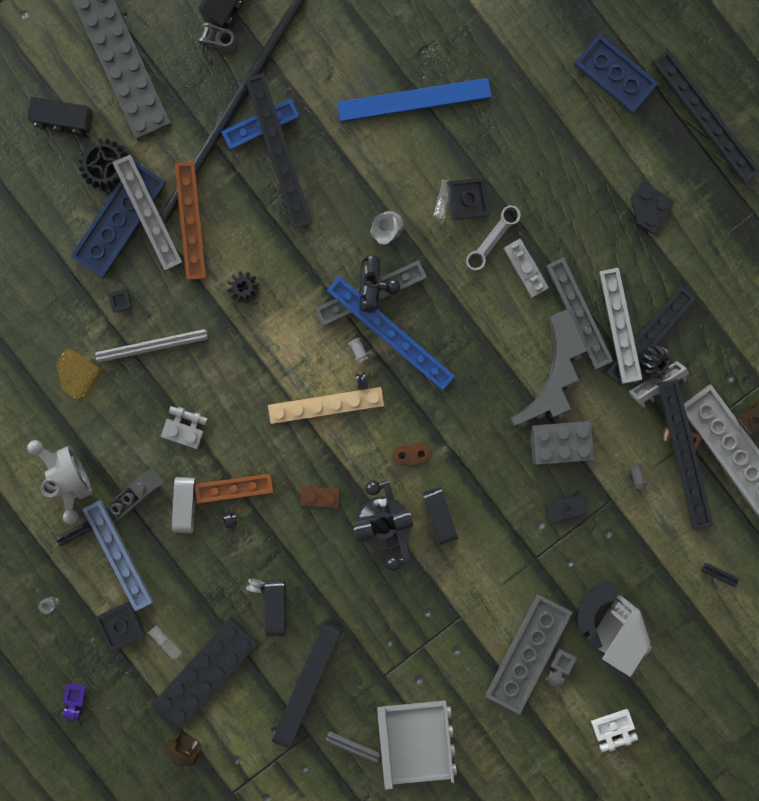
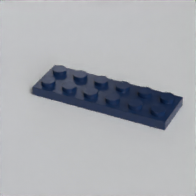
[70,161,167,278]

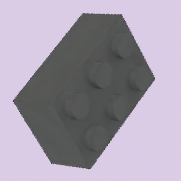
[530,421,594,465]

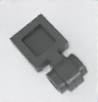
[545,648,577,687]

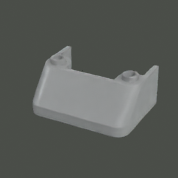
[596,595,651,677]

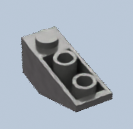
[106,468,165,520]

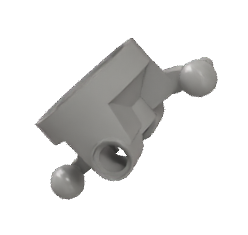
[27,440,92,524]

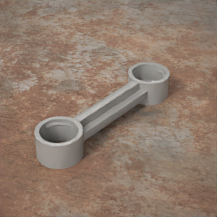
[466,205,521,272]

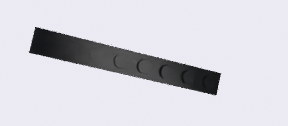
[651,49,759,184]
[245,73,312,229]
[657,378,714,531]

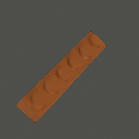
[175,162,206,280]

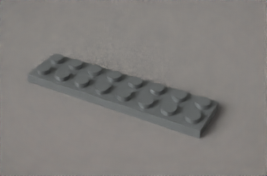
[72,0,172,140]

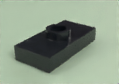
[545,494,588,523]

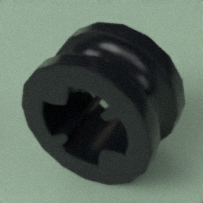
[356,372,368,390]

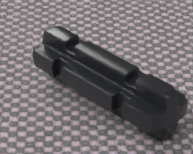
[56,521,93,546]
[701,563,739,587]

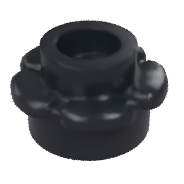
[222,511,237,529]

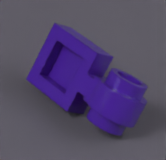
[63,683,87,722]

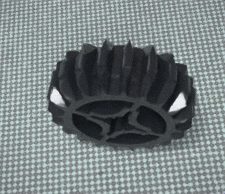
[78,138,129,191]

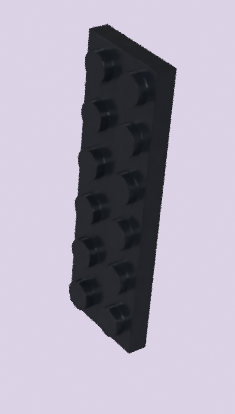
[152,617,259,729]

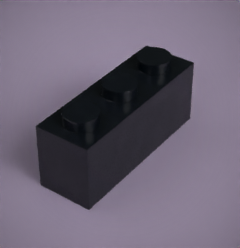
[27,97,93,135]

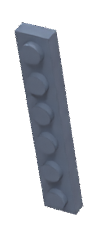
[82,500,154,611]

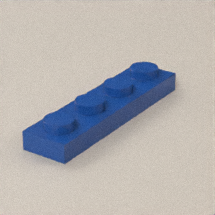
[222,99,299,150]

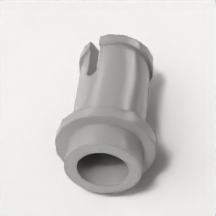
[348,338,369,363]

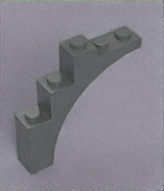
[509,309,587,427]

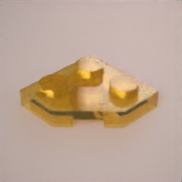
[56,347,101,400]

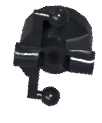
[353,480,414,571]

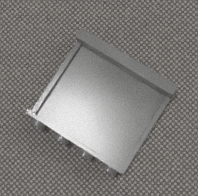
[378,700,457,789]

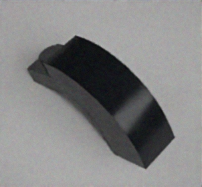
[576,579,617,649]

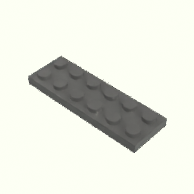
[485,593,573,715]

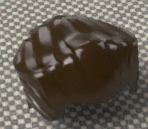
[165,733,202,766]

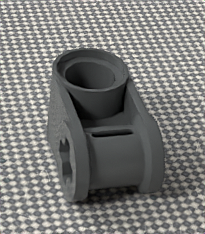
[198,22,237,53]

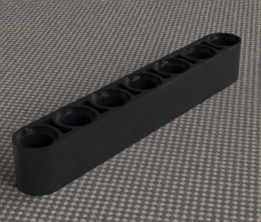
[271,620,341,749]

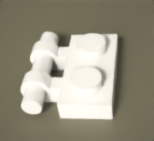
[591,709,638,752]

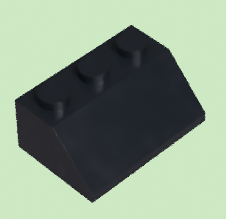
[199,0,243,29]

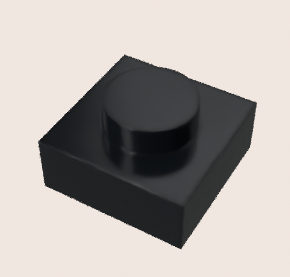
[108,289,133,313]

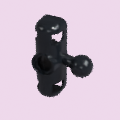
[359,255,401,313]

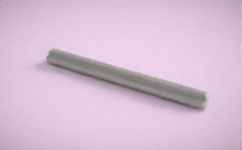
[95,329,208,362]

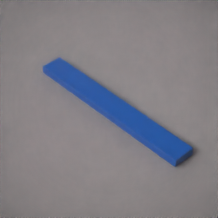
[337,78,491,122]
[327,276,455,390]

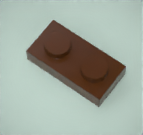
[300,485,340,508]

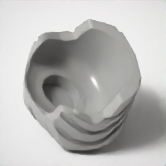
[370,211,404,244]

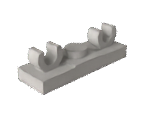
[503,239,549,298]
[629,361,689,408]

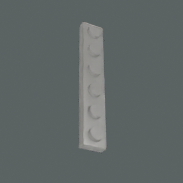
[112,155,182,270]
[599,268,642,384]

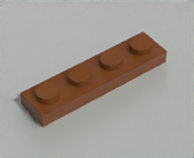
[194,473,274,503]

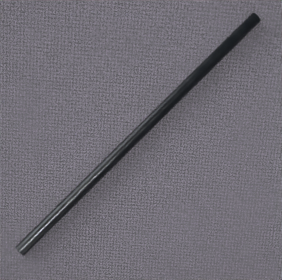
[160,0,305,223]

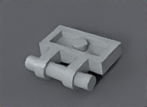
[161,406,208,449]

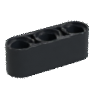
[423,487,458,545]
[265,580,286,636]

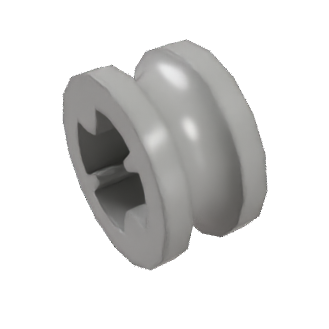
[246,579,265,593]

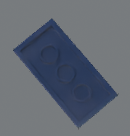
[574,34,658,114]

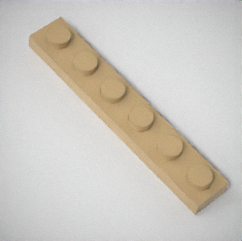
[268,387,384,424]

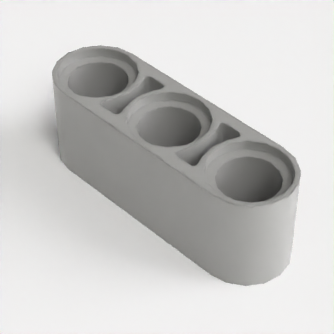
[172,477,196,533]

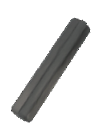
[326,732,380,763]

